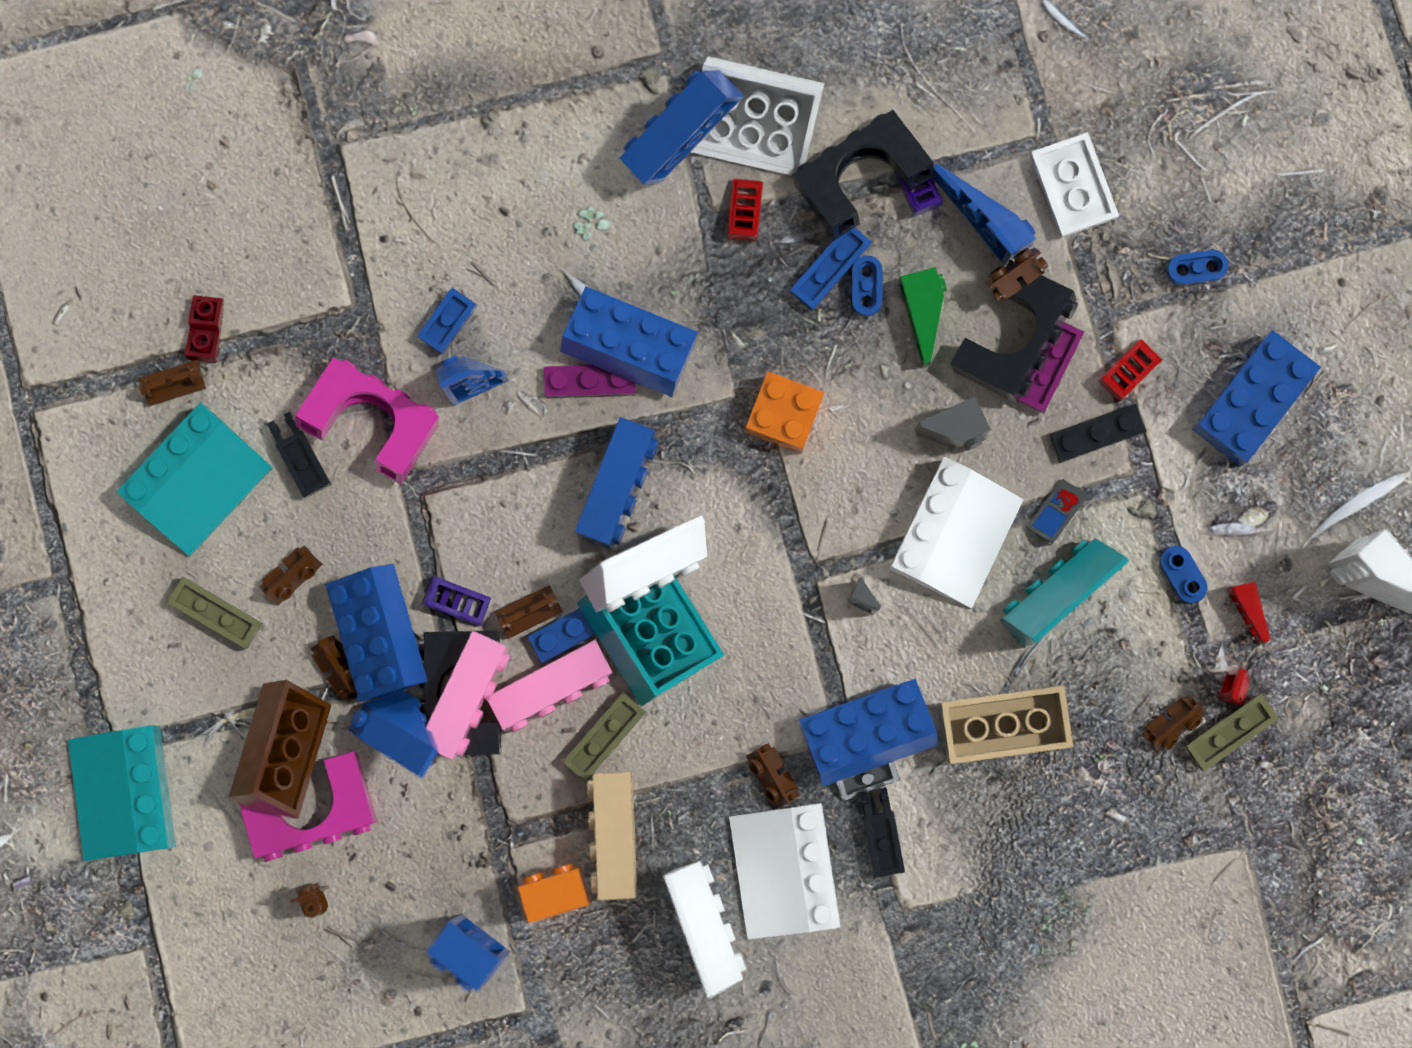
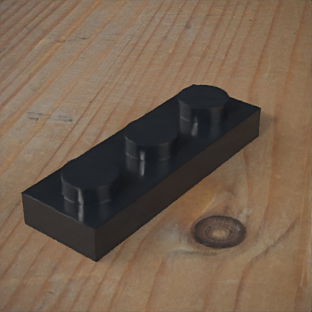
[1049,403,1147,463]

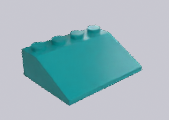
[116,402,273,556]
[1000,538,1129,648]
[577,575,724,707]
[68,725,176,861]

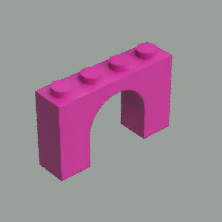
[295,357,439,485]
[239,751,378,862]

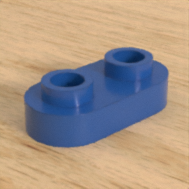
[1166,250,1229,286]
[851,255,883,317]
[1159,546,1207,604]

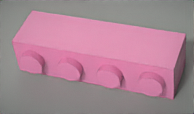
[426,631,510,760]
[488,640,614,733]

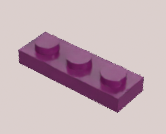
[1019,322,1084,414]
[544,365,636,398]

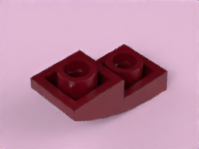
[185,295,224,363]

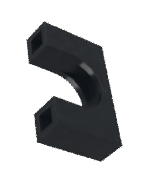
[792,109,935,240]
[950,260,1078,404]
[418,630,502,755]

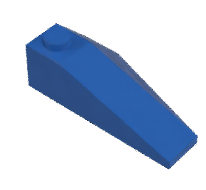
[933,163,1036,267]
[436,356,509,406]
[349,690,438,779]

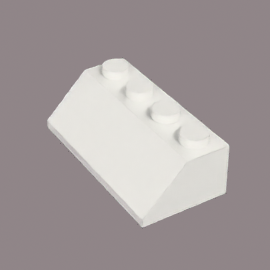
[579,515,707,613]

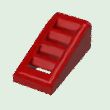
[727,178,763,241]
[1098,339,1162,402]
[1227,582,1271,644]
[1218,668,1250,706]

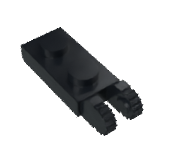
[267,411,332,499]
[861,787,905,878]

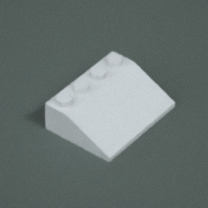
[691,57,825,176]
[889,456,1024,609]
[1328,529,1412,614]
[729,803,841,939]
[664,860,746,997]

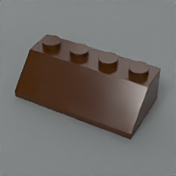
[229,680,332,819]

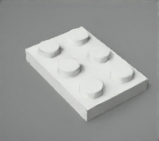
[1030,132,1119,238]

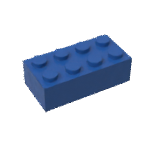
[619,70,744,185]
[560,286,698,397]
[1192,330,1321,467]
[575,417,659,550]
[325,564,428,702]
[799,678,939,787]
[426,914,511,992]

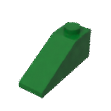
[898,267,947,368]

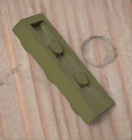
[167,576,263,649]
[563,692,646,782]
[1184,694,1279,771]

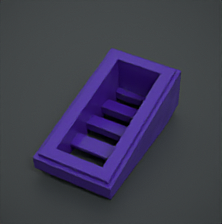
[894,171,943,217]
[421,576,491,626]

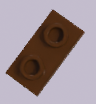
[984,248,1049,302]
[139,360,206,407]
[259,545,323,606]
[495,585,563,639]
[311,635,356,700]
[1142,695,1204,754]
[746,743,799,809]
[290,883,330,918]

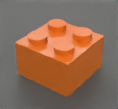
[745,371,825,454]
[518,863,591,923]

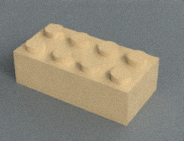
[938,686,1073,764]
[587,772,637,900]

